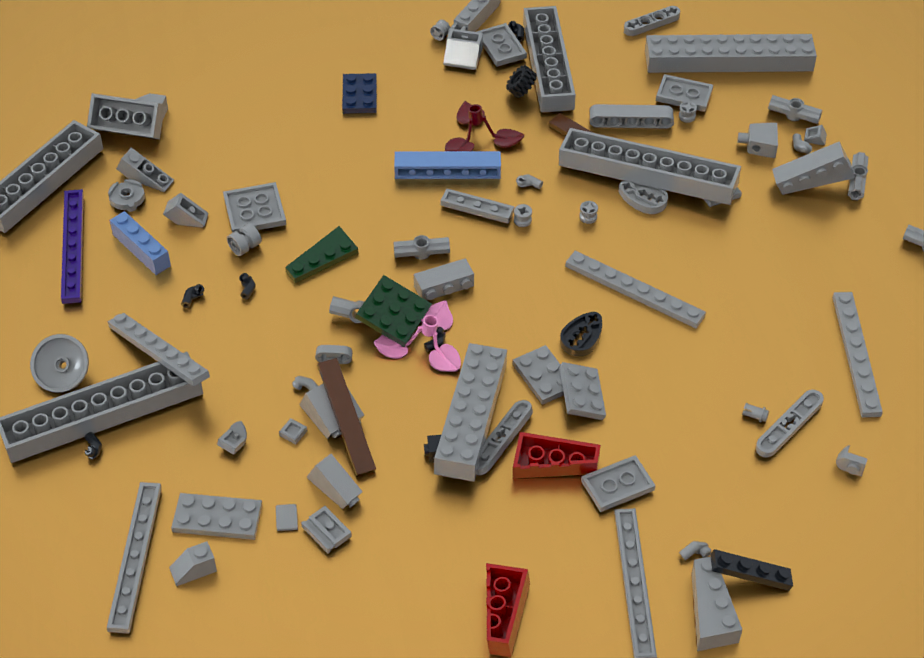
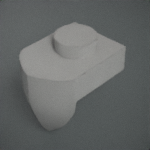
[217,421,247,455]
[836,445,867,477]

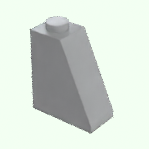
[307,454,363,509]

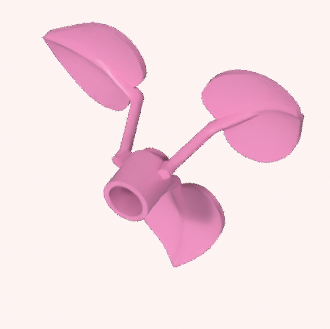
[374,300,461,372]

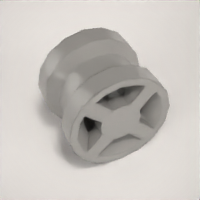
[430,20,450,41]
[679,101,697,123]
[579,201,598,224]
[514,204,532,227]

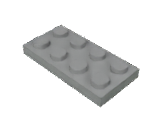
[171,493,262,540]

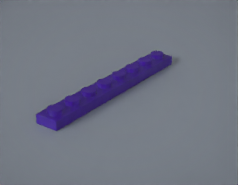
[61,189,84,304]

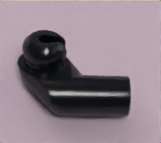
[181,284,204,308]
[84,432,102,459]

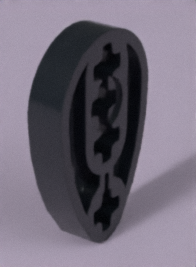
[560,312,602,357]

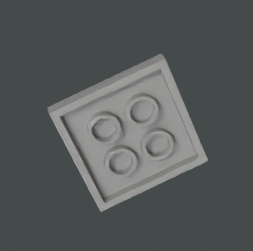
[223,182,287,233]

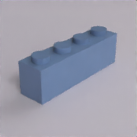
[110,211,171,275]

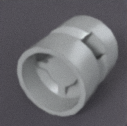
[227,223,262,256]

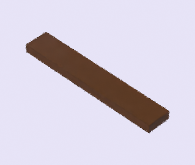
[317,358,376,476]

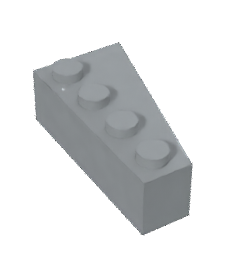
[772,141,855,195]
[691,557,742,651]

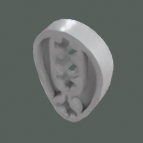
[619,181,668,214]

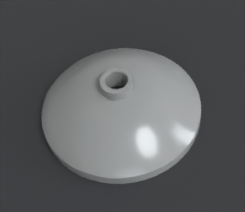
[30,334,89,393]

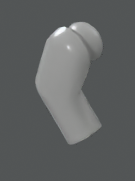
[516,174,543,189]

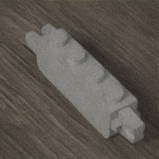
[448,0,500,34]

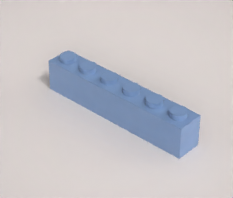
[394,151,501,179]

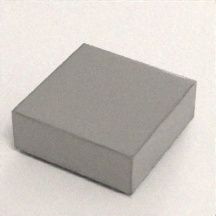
[279,418,307,444]

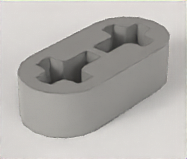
[315,345,353,364]

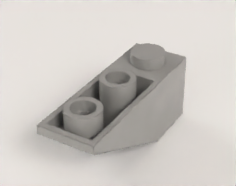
[116,148,174,192]

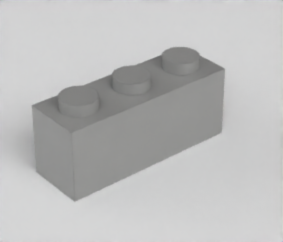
[414,258,474,300]

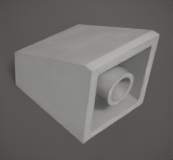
[299,384,364,439]

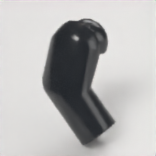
[508,21,524,42]
[239,273,256,300]
[424,327,446,352]

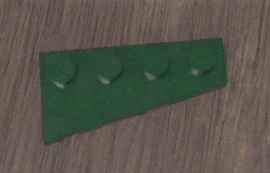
[285,226,359,283]

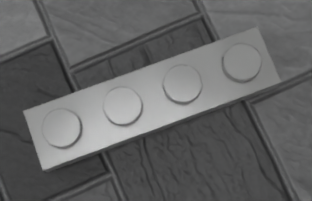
[440,189,514,223]

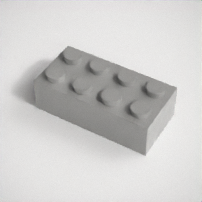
[87,93,165,140]

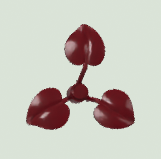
[445,101,524,151]

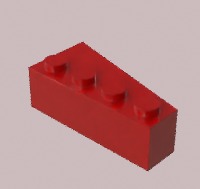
[512,432,601,479]
[486,563,530,657]

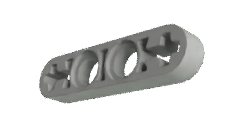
[624,6,680,36]

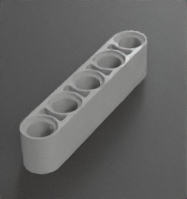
[589,104,674,129]

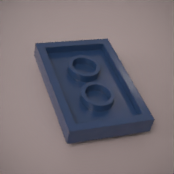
[342,73,377,114]

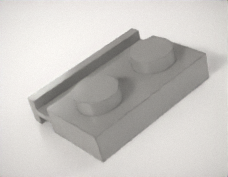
[301,506,352,554]

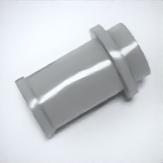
[742,403,769,422]

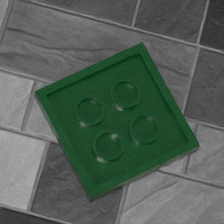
[355,275,432,347]

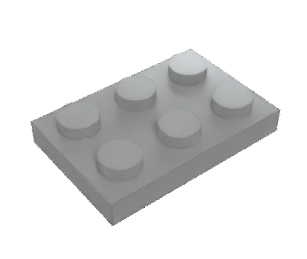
[477,23,527,67]
[656,74,713,112]
[512,345,564,405]
[559,362,606,420]
[581,455,655,512]

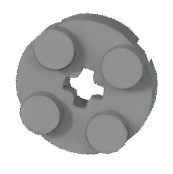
[108,179,145,212]

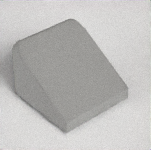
[804,125,827,145]
[276,504,298,531]

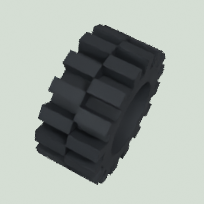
[506,65,537,98]

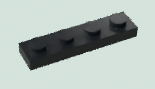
[710,549,793,591]

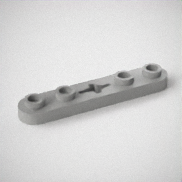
[756,390,824,457]
[476,400,533,475]

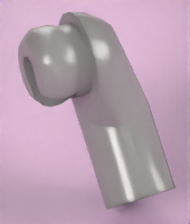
[792,133,812,154]
[292,376,318,390]
[679,541,711,561]

